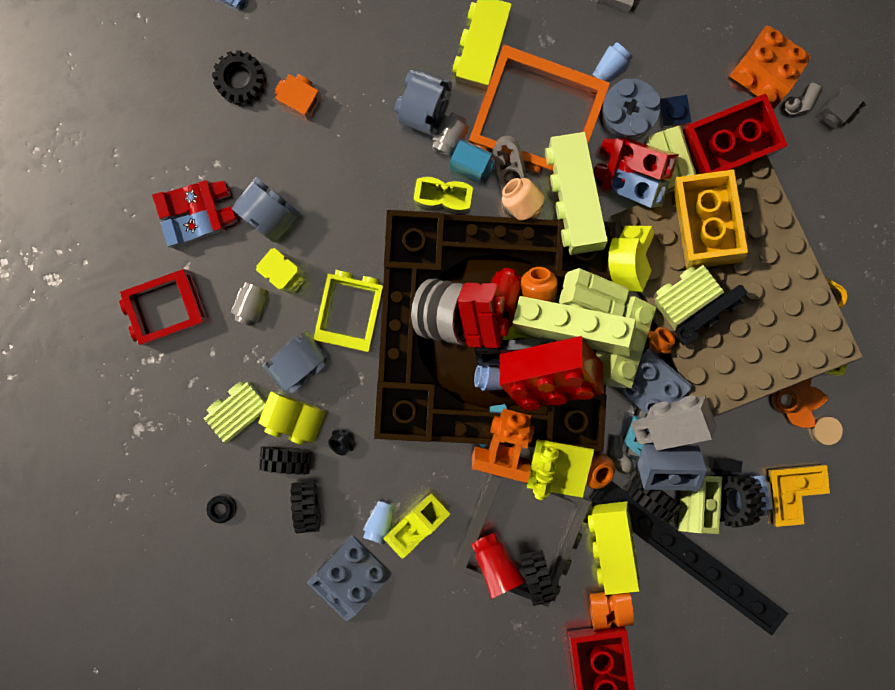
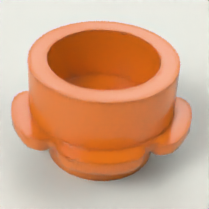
[648,327,675,354]

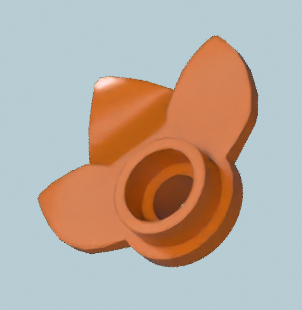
[772,379,828,428]

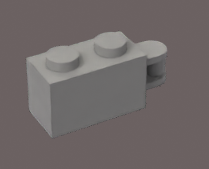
[631,395,717,451]

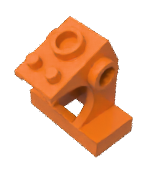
[472,408,534,483]

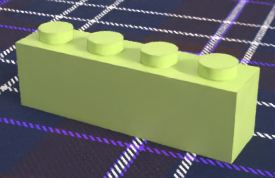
[545,132,607,255]
[513,296,637,357]

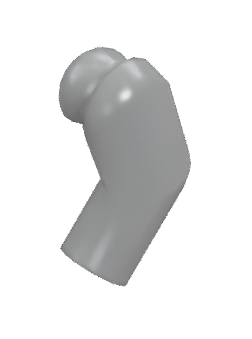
[785,83,823,116]
[608,435,636,474]

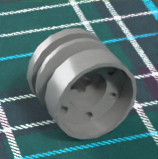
[411,279,466,346]

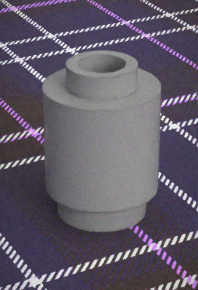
[432,112,469,156]
[231,282,266,326]

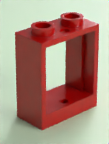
[119,269,208,345]

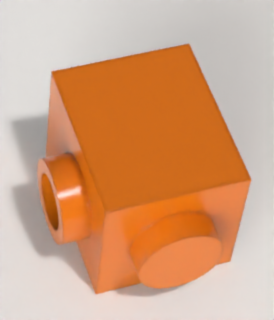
[275,74,321,120]

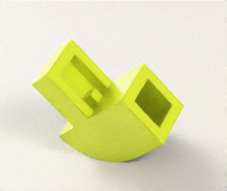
[608,226,654,292]
[383,493,450,559]

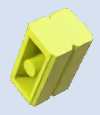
[256,248,305,292]

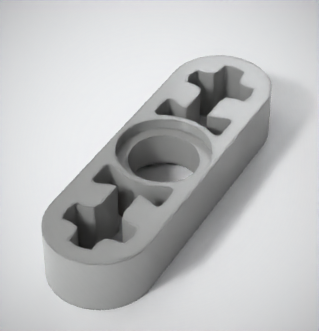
[493,136,527,216]

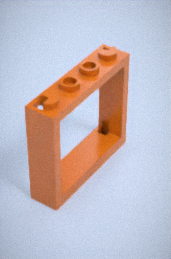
[469,45,610,175]

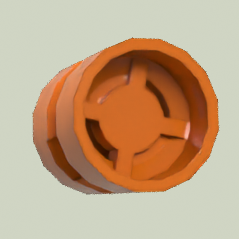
[589,592,634,630]

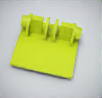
[527,439,594,500]

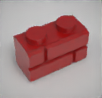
[457,283,509,348]

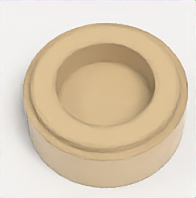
[812,416,843,445]

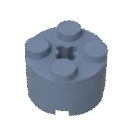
[394,70,452,135]
[600,79,660,140]
[232,177,300,243]
[262,330,327,394]

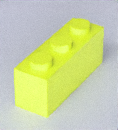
[452,0,512,90]
[588,501,640,595]

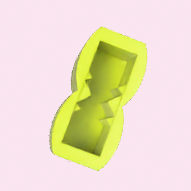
[414,177,473,213]
[258,391,326,445]

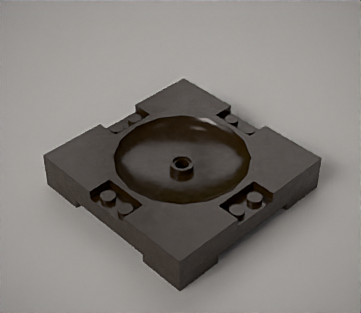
[374,210,616,452]

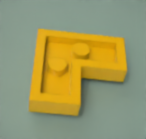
[768,464,830,527]

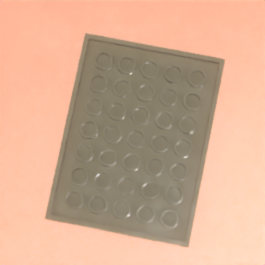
[610,156,863,417]

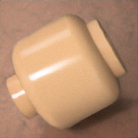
[502,178,544,221]

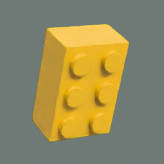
[673,170,748,270]

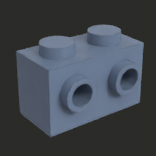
[637,444,707,491]

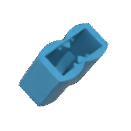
[449,139,495,183]

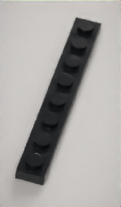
[590,481,789,636]

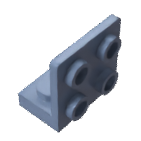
[615,345,692,415]
[307,537,391,622]

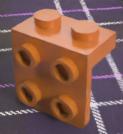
[730,26,811,108]

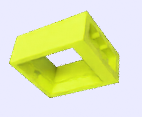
[313,270,383,352]

